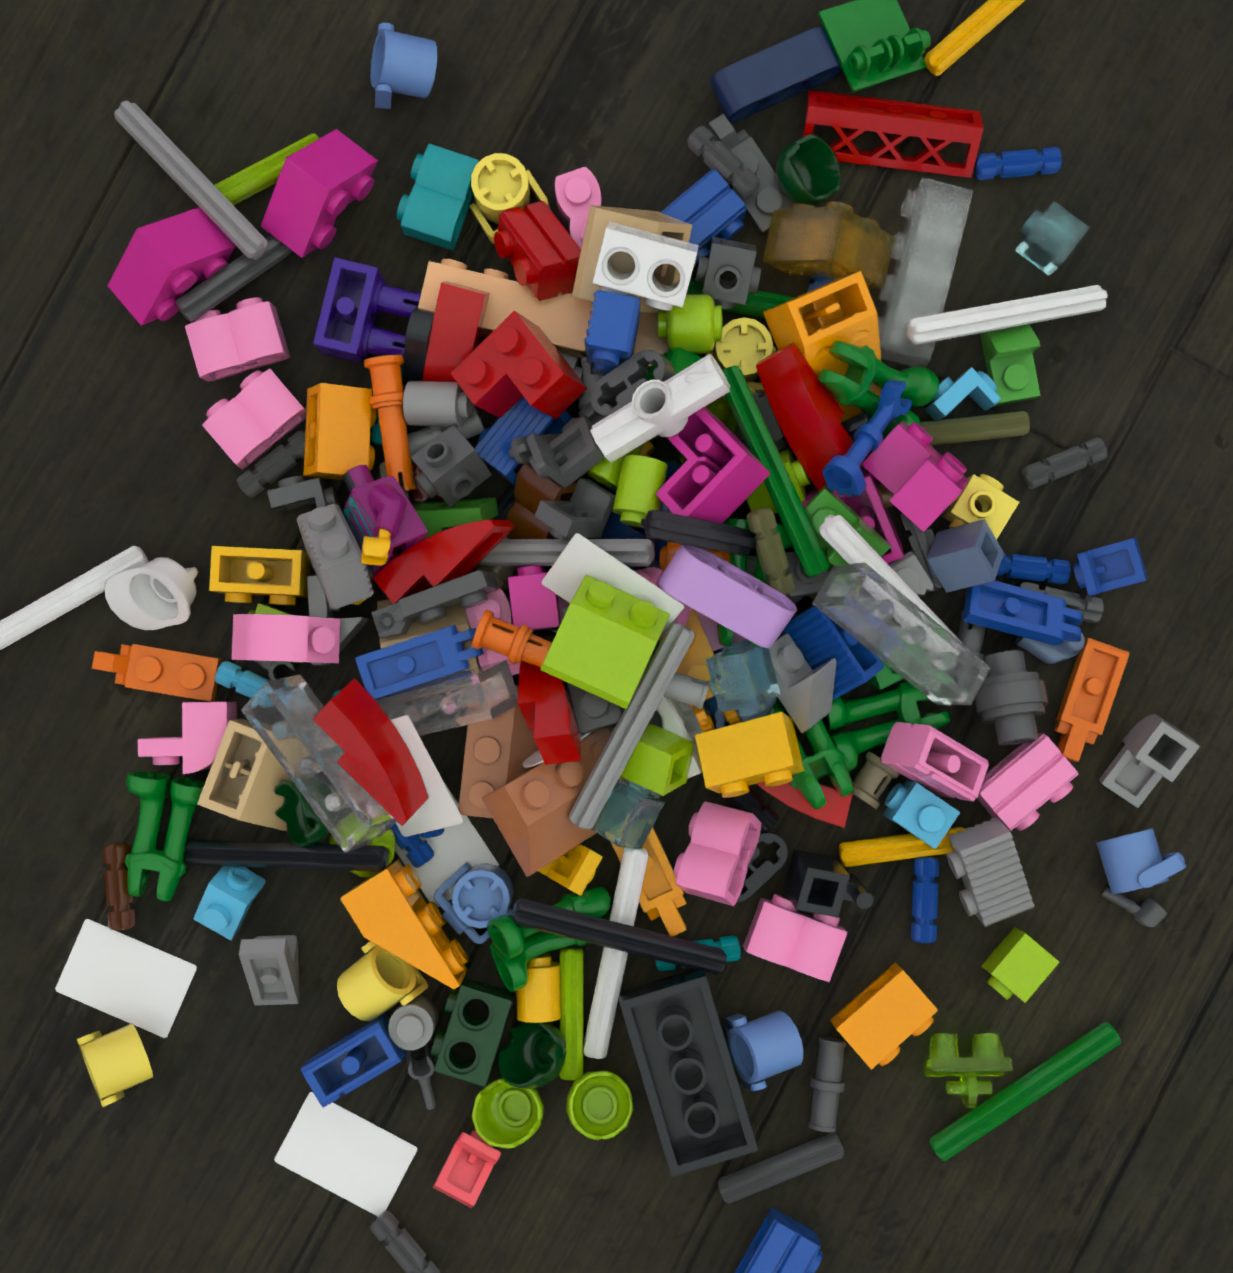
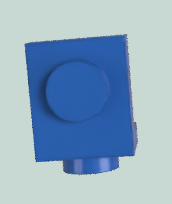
[1074,538,1148,596]

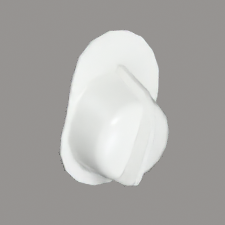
[104,557,198,630]

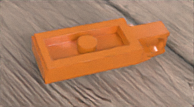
[1054,638,1130,762]
[92,644,222,702]

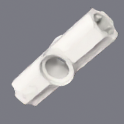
[590,354,731,463]

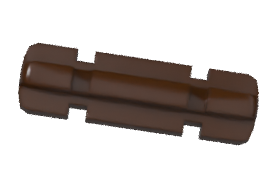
[103,843,135,930]

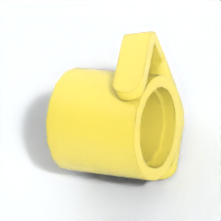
[469,153,550,244]
[706,317,776,396]
[337,941,428,1022]
[77,1023,153,1107]

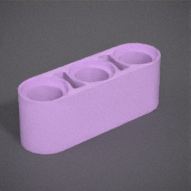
[658,544,797,648]

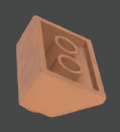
[458,681,538,818]
[482,728,629,877]

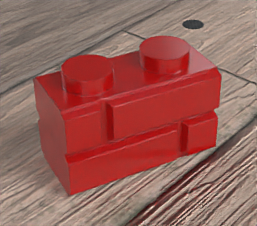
[494,201,581,301]

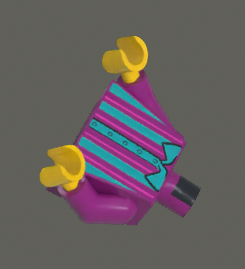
[342,465,428,605]

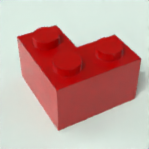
[450,311,588,419]

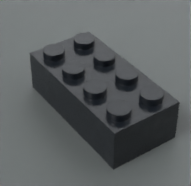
[619,969,758,1177]

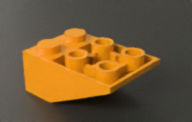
[763,271,882,423]
[340,859,469,990]

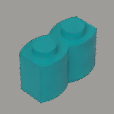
[397,144,479,251]

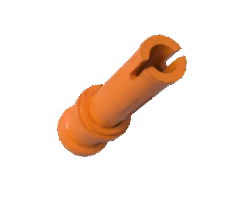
[364,355,417,492]
[472,609,552,667]

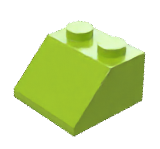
[540,575,670,709]

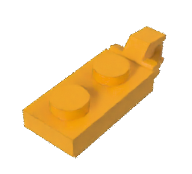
[606,813,687,936]

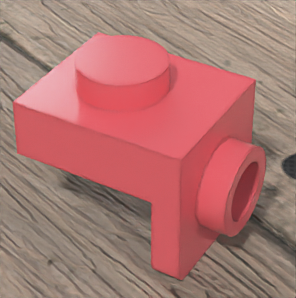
[433,1131,501,1208]

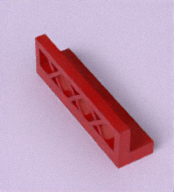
[802,90,984,178]

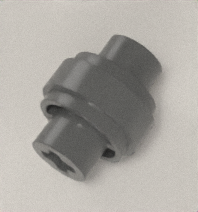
[973,650,1049,745]

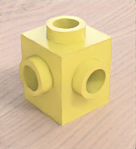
[942,474,1019,540]

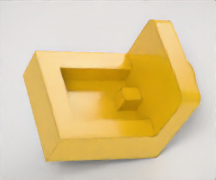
[538,844,603,896]

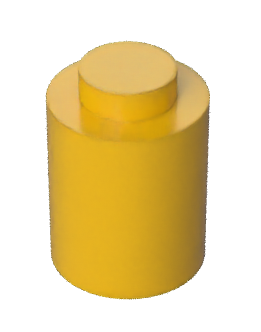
[516,954,561,1023]

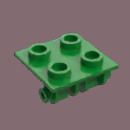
[818,0,931,93]

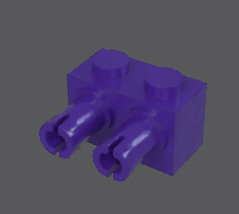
[313,257,421,364]

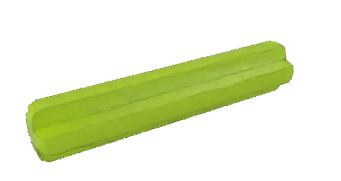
[214,133,320,205]
[560,947,583,1080]

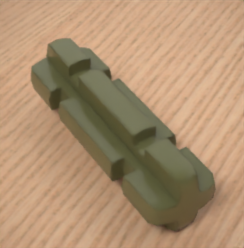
[747,507,795,595]

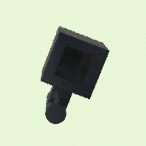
[783,849,874,917]

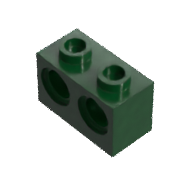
[430,977,515,1087]

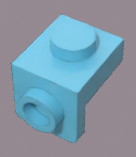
[924,367,1001,421]
[883,779,960,849]
[193,866,266,940]

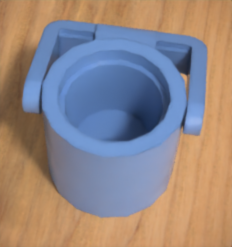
[370,23,437,109]
[1096,828,1187,895]
[434,862,514,944]
[723,1010,803,1091]

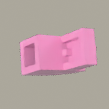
[232,614,340,663]
[138,701,237,774]

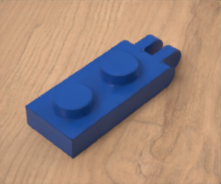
[963,581,1082,645]
[355,625,484,700]

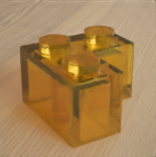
[763,202,895,289]

